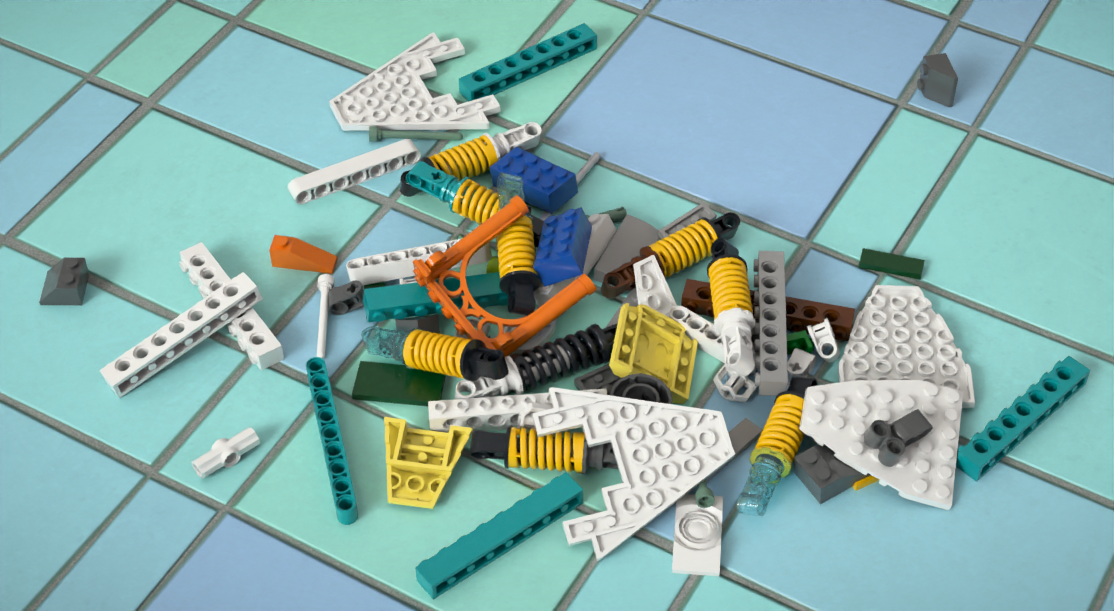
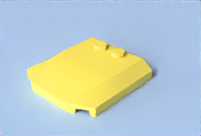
[609,303,698,404]

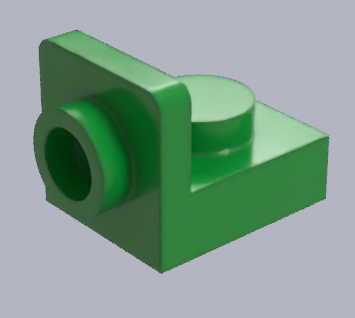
[786,330,814,354]

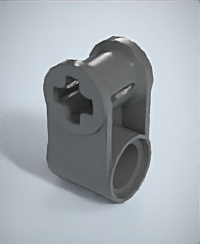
[329,280,364,315]

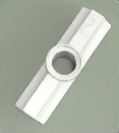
[192,427,260,478]

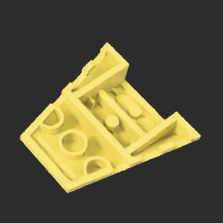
[384,417,473,509]

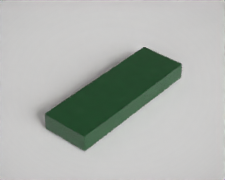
[859,248,925,280]

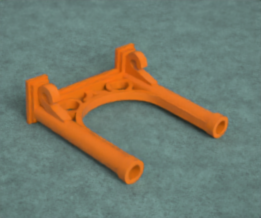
[413,195,597,357]

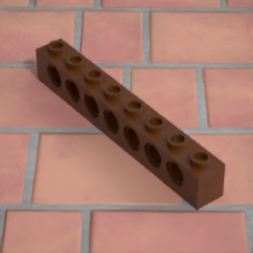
[681,279,855,341]

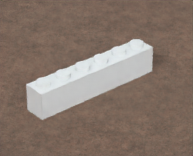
[534,214,617,307]

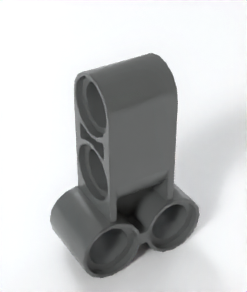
[864,409,933,467]

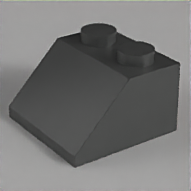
[917,53,958,107]
[39,257,89,306]

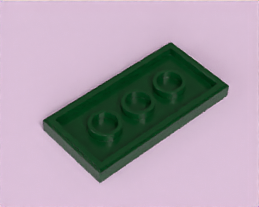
[352,361,446,406]

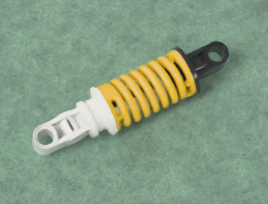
[400,122,541,197]
[707,238,755,376]

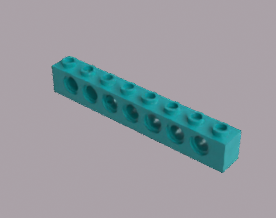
[459,23,597,102]
[956,356,1090,482]

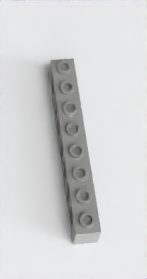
[753,251,788,396]

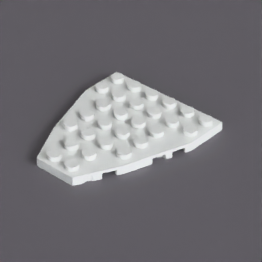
[838,285,975,408]
[799,380,963,510]

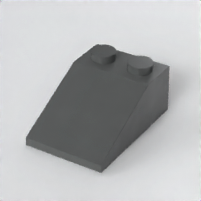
[794,444,871,504]

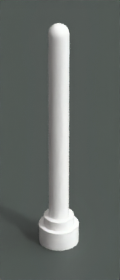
[317,274,335,359]

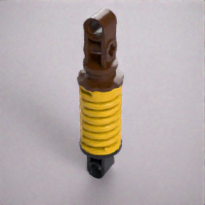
[600,212,741,299]

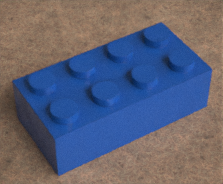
[490,147,578,214]
[533,207,592,287]

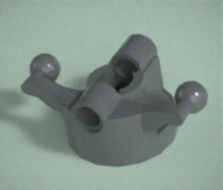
[600,373,672,404]

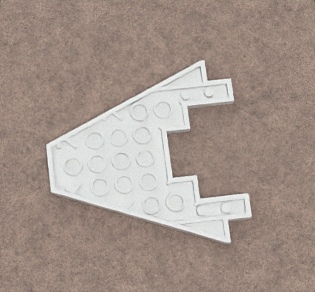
[329,32,501,131]
[532,387,735,561]

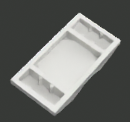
[672,494,723,576]

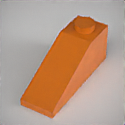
[269,235,337,274]

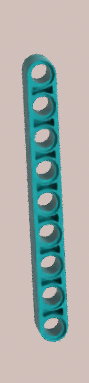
[306,357,358,525]

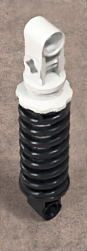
[455,323,618,399]

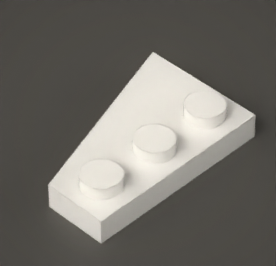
[633,255,677,317]

